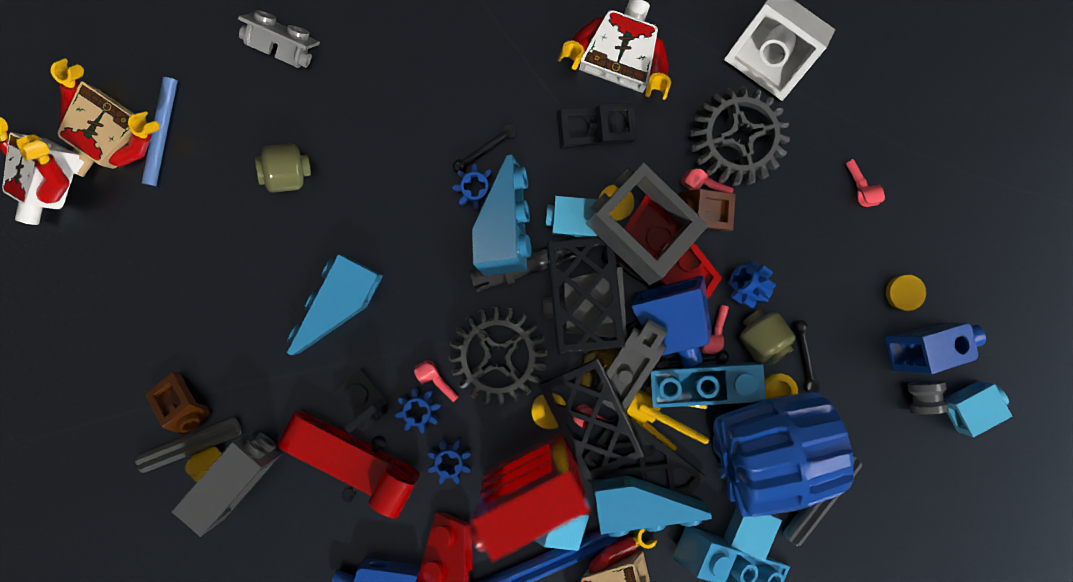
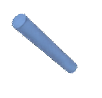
[141,77,178,186]

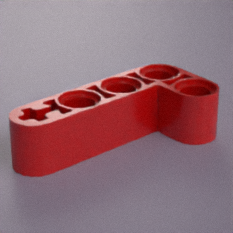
[277,410,420,518]

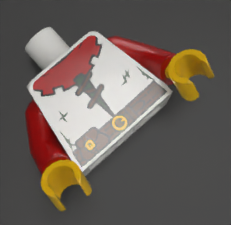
[557,0,671,100]
[0,117,79,225]

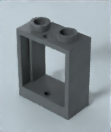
[585,163,709,285]
[172,431,281,537]

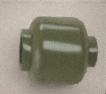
[255,143,311,193]
[740,310,795,366]

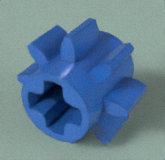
[452,164,494,211]
[728,260,776,308]
[395,387,442,434]
[428,439,472,484]

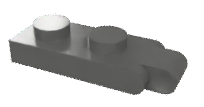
[591,319,668,411]

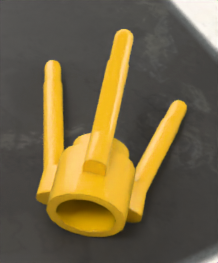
[625,386,709,452]

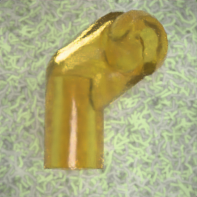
[580,348,618,388]

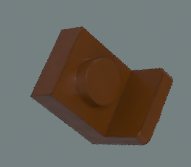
[679,189,736,231]
[144,372,210,435]

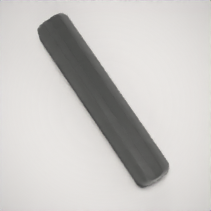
[135,417,242,473]
[783,456,862,547]

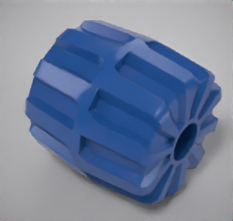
[713,392,854,517]

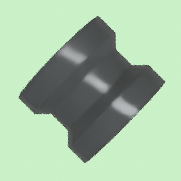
[907,380,949,415]

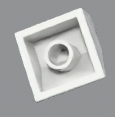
[724,0,835,101]

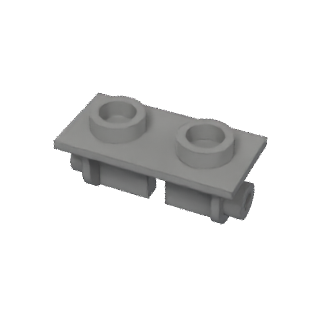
[238,10,320,68]

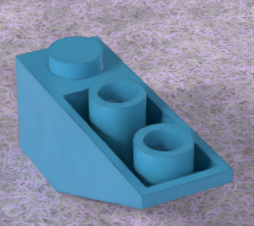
[472,154,532,276]
[287,254,383,355]
[651,361,766,408]
[592,475,712,537]
[672,526,790,582]

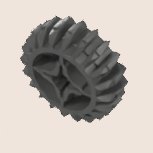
[690,86,791,186]
[449,306,547,405]

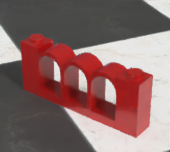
[469,431,590,561]

